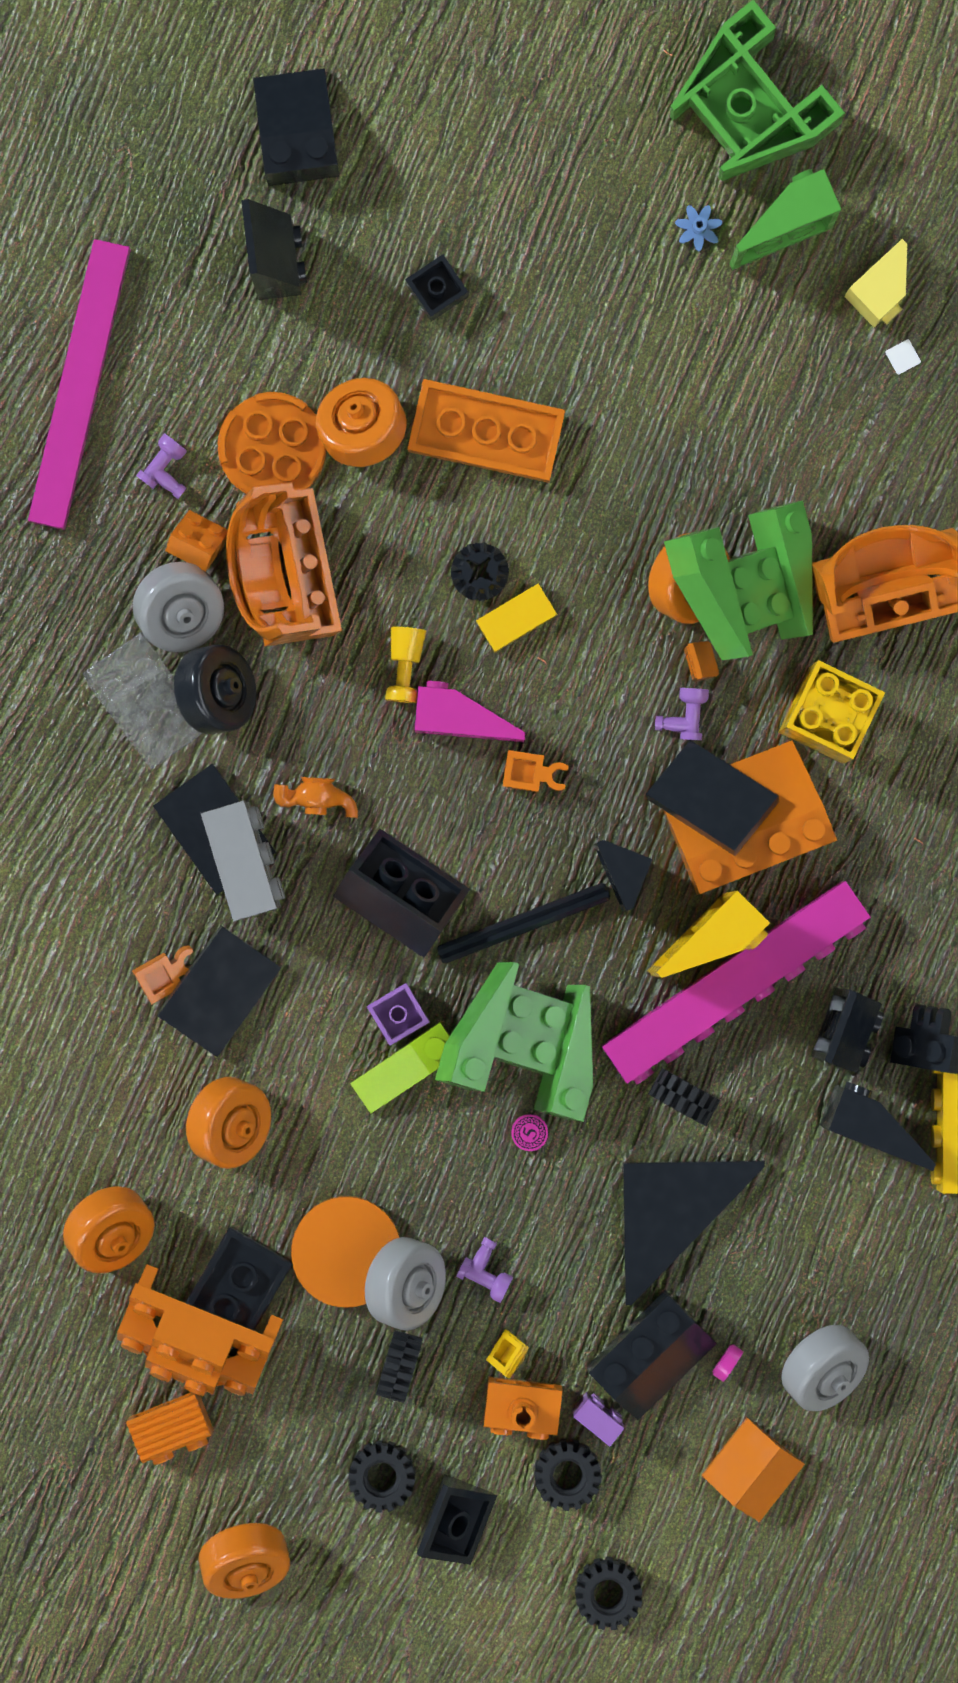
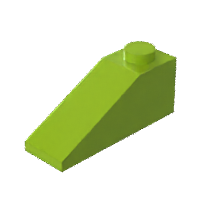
[350,1021,450,1114]

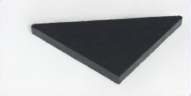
[623,1160,765,1305]

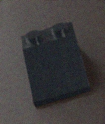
[253,68,340,186]
[241,199,307,300]
[811,988,884,1073]
[819,1081,936,1171]

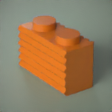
[126,1392,214,1465]

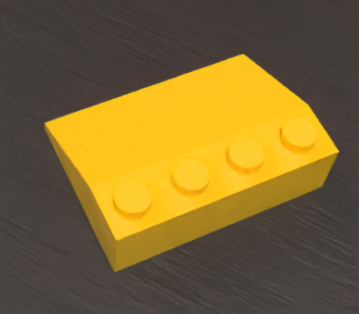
[647,891,770,978]

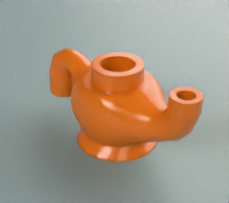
[273,777,358,818]

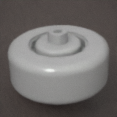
[133,562,224,652]
[365,1237,446,1331]
[781,1325,869,1411]

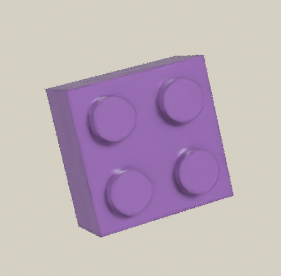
[367,983,430,1045]
[572,1392,624,1447]

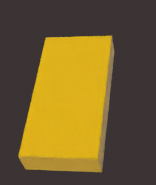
[476,583,557,653]

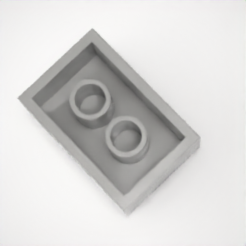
[201,801,285,921]

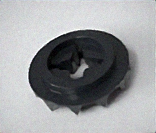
[451,542,509,601]

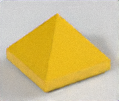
[486,1329,529,1379]

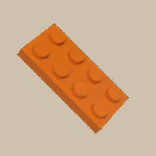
[407,379,565,483]

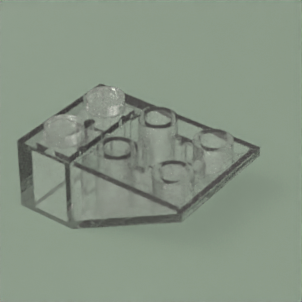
[83,632,203,769]

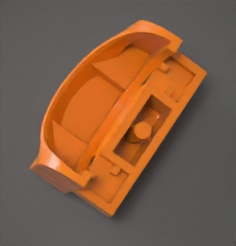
[812,525,958,643]
[117,1264,283,1396]

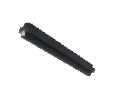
[437,883,610,964]

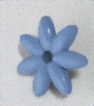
[675,205,722,252]

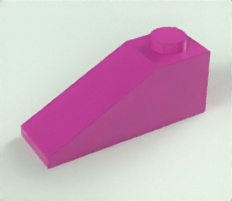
[415,681,525,742]

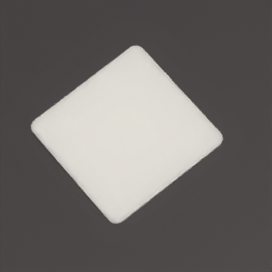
[885,339,921,375]

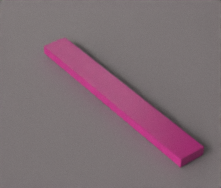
[28,239,131,530]

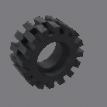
[648,1068,720,1126]
[376,1330,423,1403]
[534,1439,602,1511]
[348,1440,416,1513]
[575,1557,643,1630]

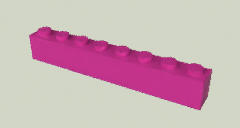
[600,881,871,1085]

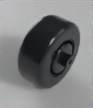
[174,644,257,735]

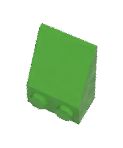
[730,169,841,270]

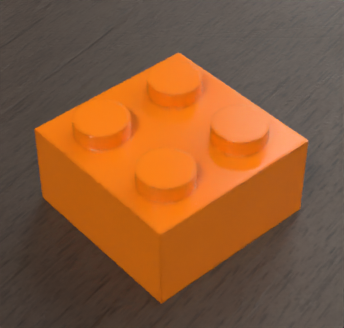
[165,510,228,572]

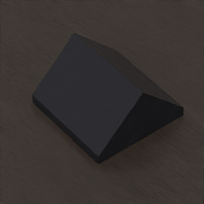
[594,840,652,912]
[416,1474,497,1565]

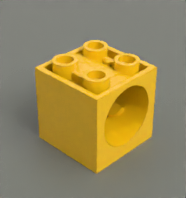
[778,660,885,764]

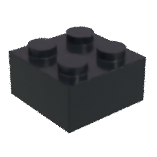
[405,254,468,322]

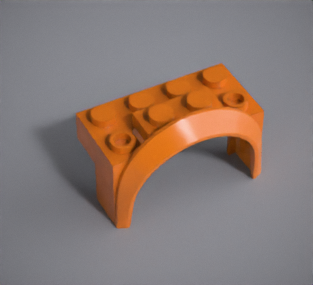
[226,482,342,647]

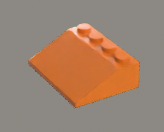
[663,740,837,895]

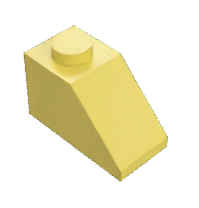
[844,239,907,328]

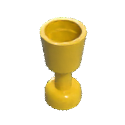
[385,626,426,703]

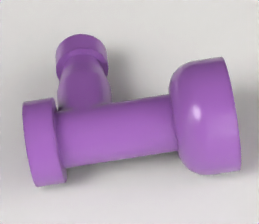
[136,433,187,499]
[655,688,709,740]
[456,1237,513,1303]

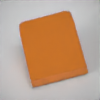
[684,641,719,683]

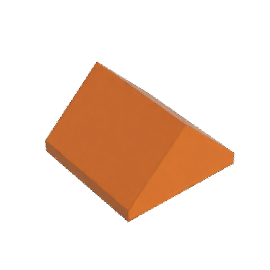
[701,1417,805,1522]

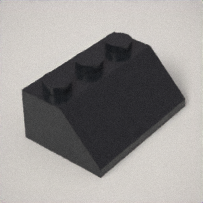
[333,829,470,958]
[587,1290,717,1420]

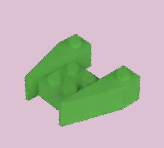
[670,0,845,181]
[664,500,813,660]
[435,962,593,1122]

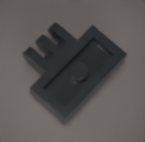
[890,1004,958,1074]

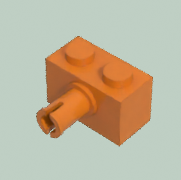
[484,1377,562,1440]

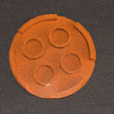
[218,392,327,495]
[291,1196,400,1308]

